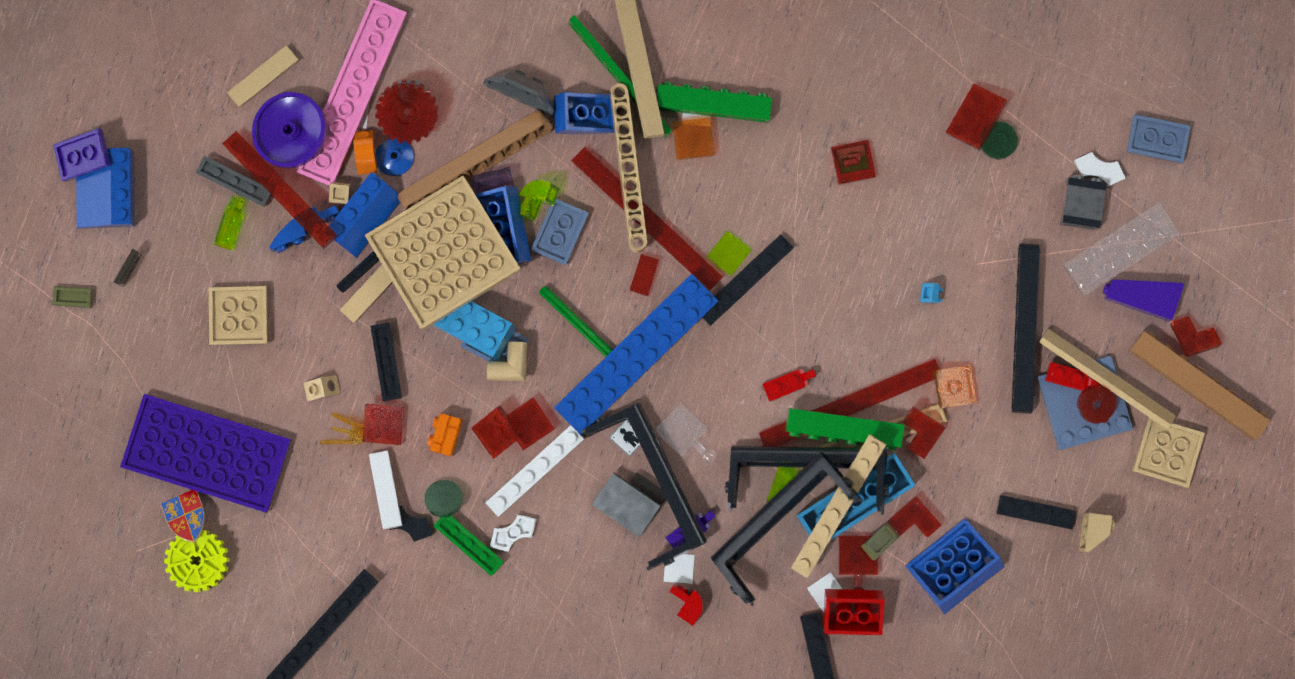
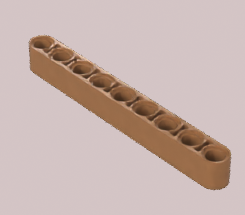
[398,110,552,210]

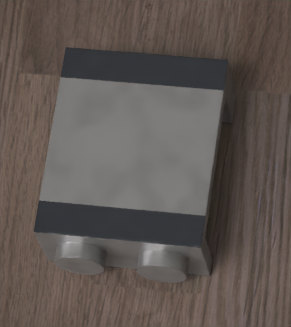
[1060,175,1107,230]

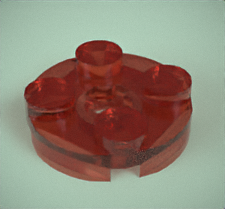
[1077,385,1116,424]

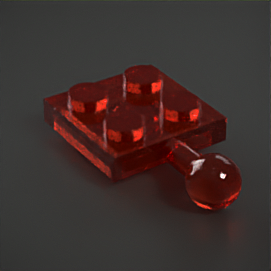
[839,536,878,590]

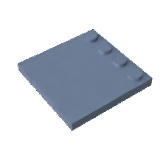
[1037,356,1133,451]

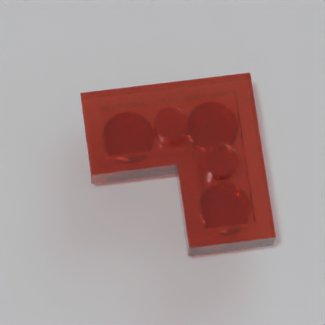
[1170,316,1222,358]
[902,406,946,459]
[887,496,942,538]

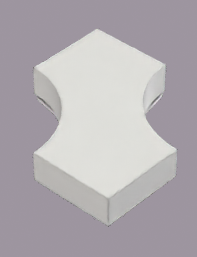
[1074,152,1125,187]
[490,514,537,552]

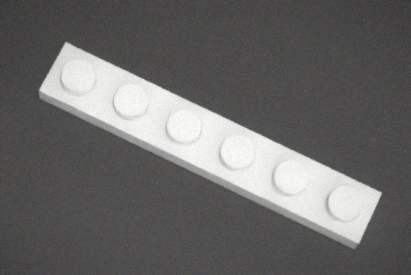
[486,425,584,517]

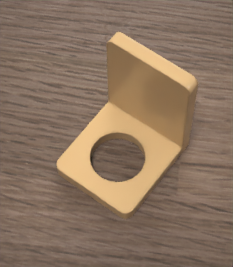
[304,376,340,401]

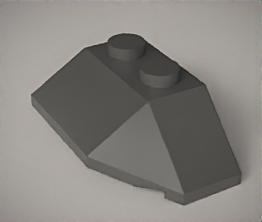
[483,69,554,117]

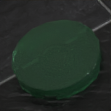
[979,121,1018,160]
[424,480,463,518]

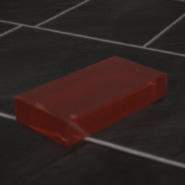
[629,254,659,297]

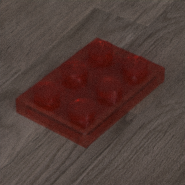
[946,84,1008,151]

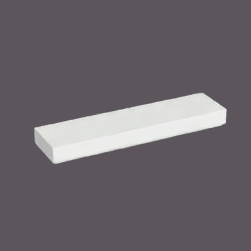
[369,450,403,530]

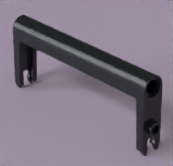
[581,403,708,571]
[725,446,889,515]
[711,452,863,606]

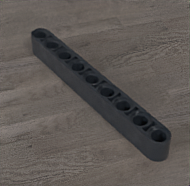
[1011,243,1040,414]

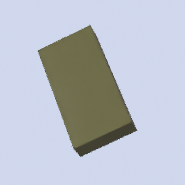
[52,286,93,308]
[861,522,900,561]

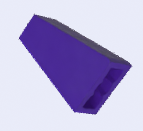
[1103,279,1184,322]

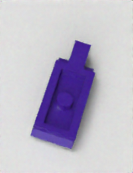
[665,511,716,549]

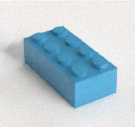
[432,301,516,361]

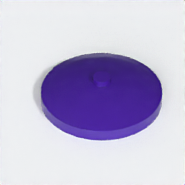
[252,92,327,168]

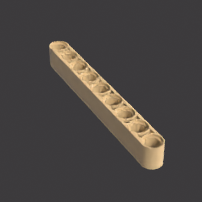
[610,83,647,253]

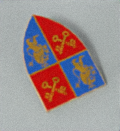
[161,490,205,543]

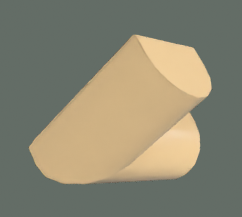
[487,342,527,382]

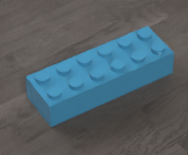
[796,453,916,540]

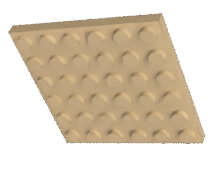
[365,176,522,331]

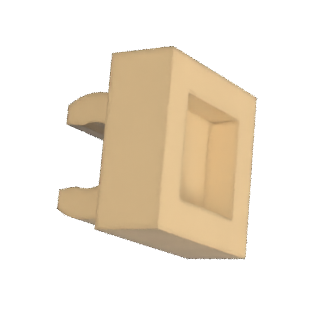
[329,182,350,204]

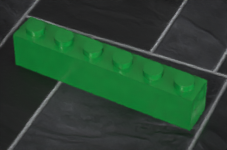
[657,82,772,123]
[785,408,904,451]

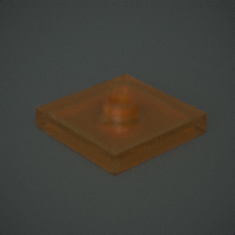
[672,118,714,160]
[933,365,977,409]

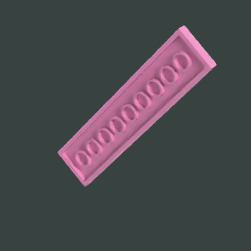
[297,0,407,186]

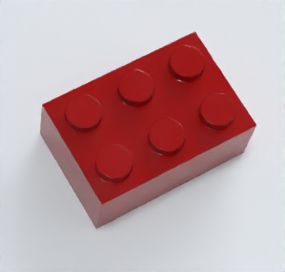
[823,589,885,635]

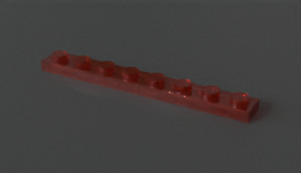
[222,131,338,249]

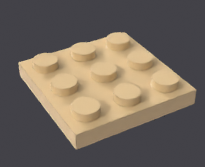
[209,286,268,345]
[1132,417,1205,488]

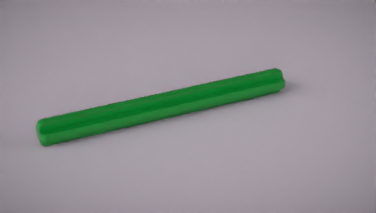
[539,286,613,357]

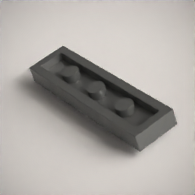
[196,156,273,208]

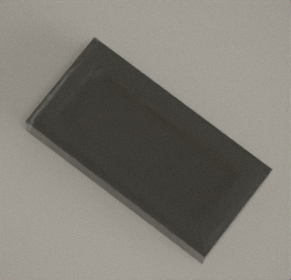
[114,249,142,287]
[630,472,666,505]

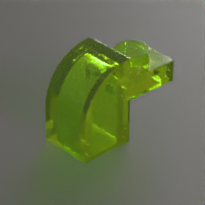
[519,180,560,221]

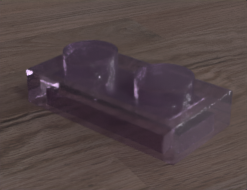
[472,167,514,194]

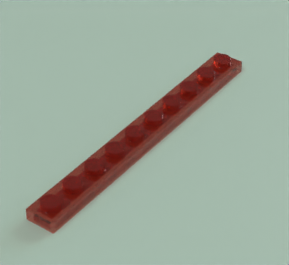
[571,147,723,291]
[758,359,942,446]

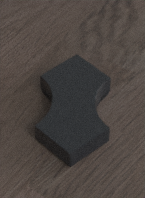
[389,505,432,542]

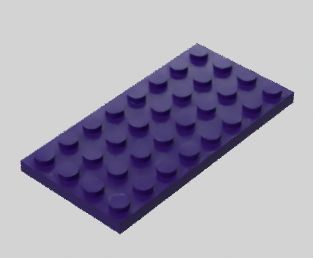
[120,394,291,513]

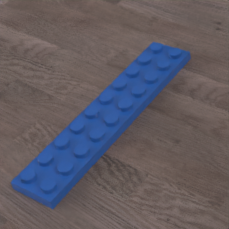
[554,273,718,435]

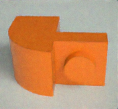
[353,130,377,175]

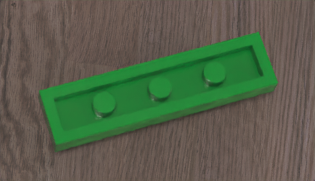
[434,512,504,577]

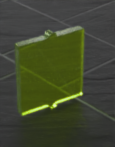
[707,231,751,276]

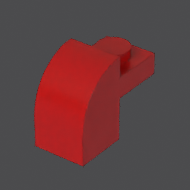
[669,584,703,626]

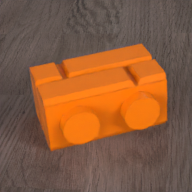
[427,413,463,457]

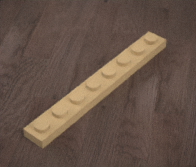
[791,435,887,578]

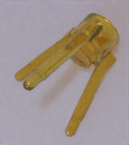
[319,412,367,446]

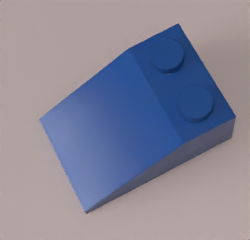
[554,92,615,134]

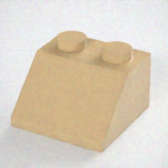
[1079,513,1115,552]

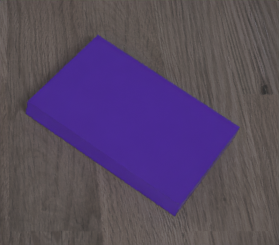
[53,128,111,182]

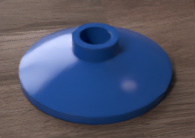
[376,138,414,176]

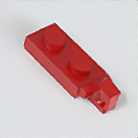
[1045,362,1100,391]
[762,369,816,402]

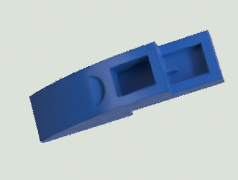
[269,206,339,253]

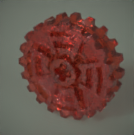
[375,79,438,144]

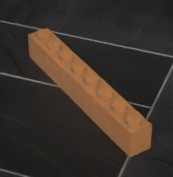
[1128,331,1271,441]

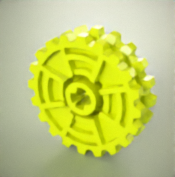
[164,530,230,592]

